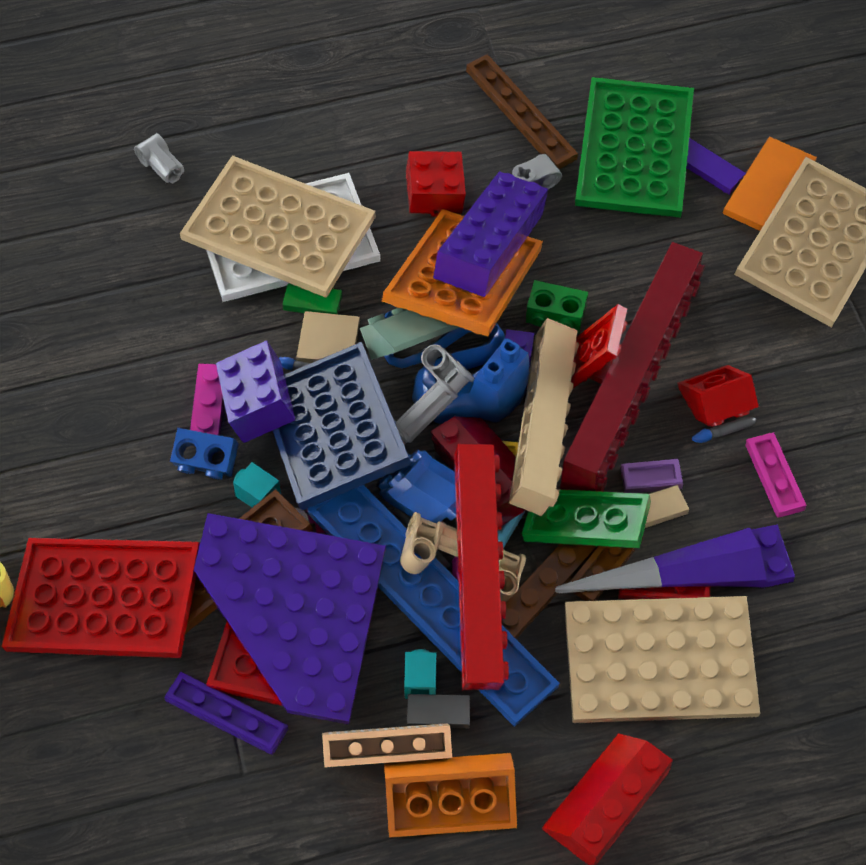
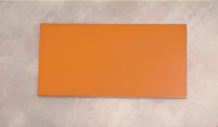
[723,136,817,231]

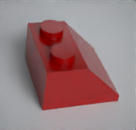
[677,365,759,426]

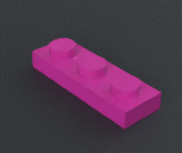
[190,364,224,436]
[745,432,806,518]

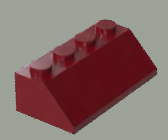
[431,416,526,526]

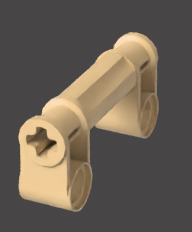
[400,512,526,602]

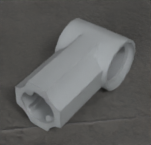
[134,133,184,184]

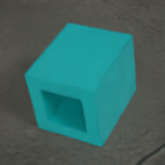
[233,462,281,508]
[404,649,436,699]

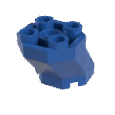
[377,450,456,523]

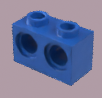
[170,428,239,480]

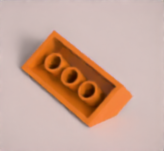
[384,753,517,838]

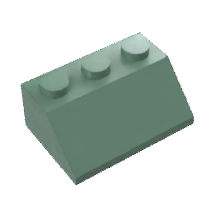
[360,308,460,360]

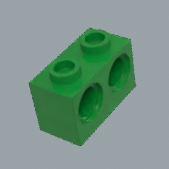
[526,280,588,334]

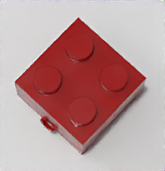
[406,151,466,217]

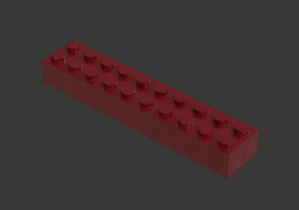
[560,242,705,492]

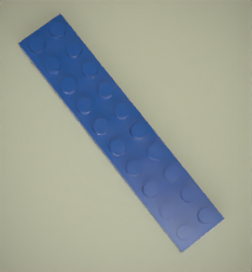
[307,485,560,727]

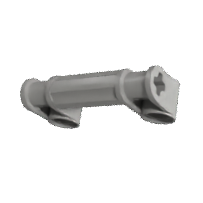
[393,344,474,445]

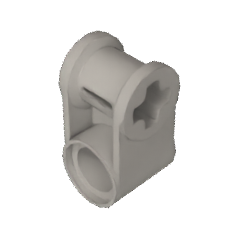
[512,154,562,189]

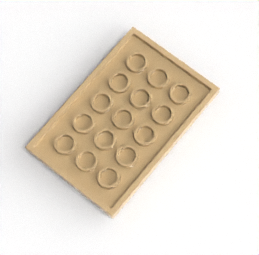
[180,156,376,298]
[734,157,866,328]
[564,596,760,723]

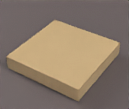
[296,311,360,363]

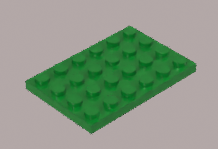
[575,77,694,218]

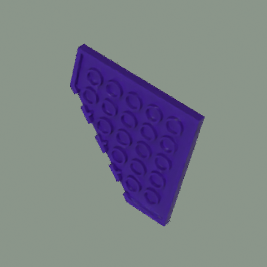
[194,513,386,724]

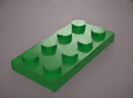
[522,490,651,548]

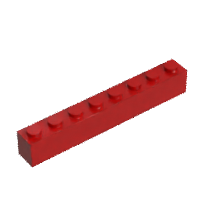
[454,444,509,690]

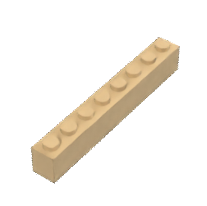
[509,318,579,516]

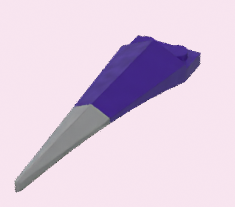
[555,524,795,593]

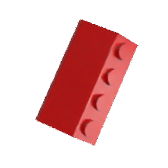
[542,733,673,865]

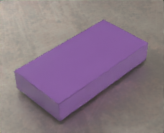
[620,459,683,493]

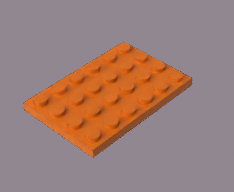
[382,209,543,336]

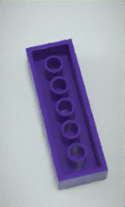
[433,171,548,297]

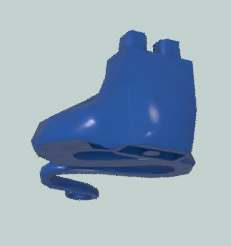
[384,311,530,424]

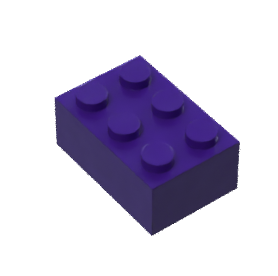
[216,340,295,443]

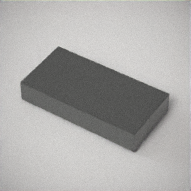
[407,694,470,729]

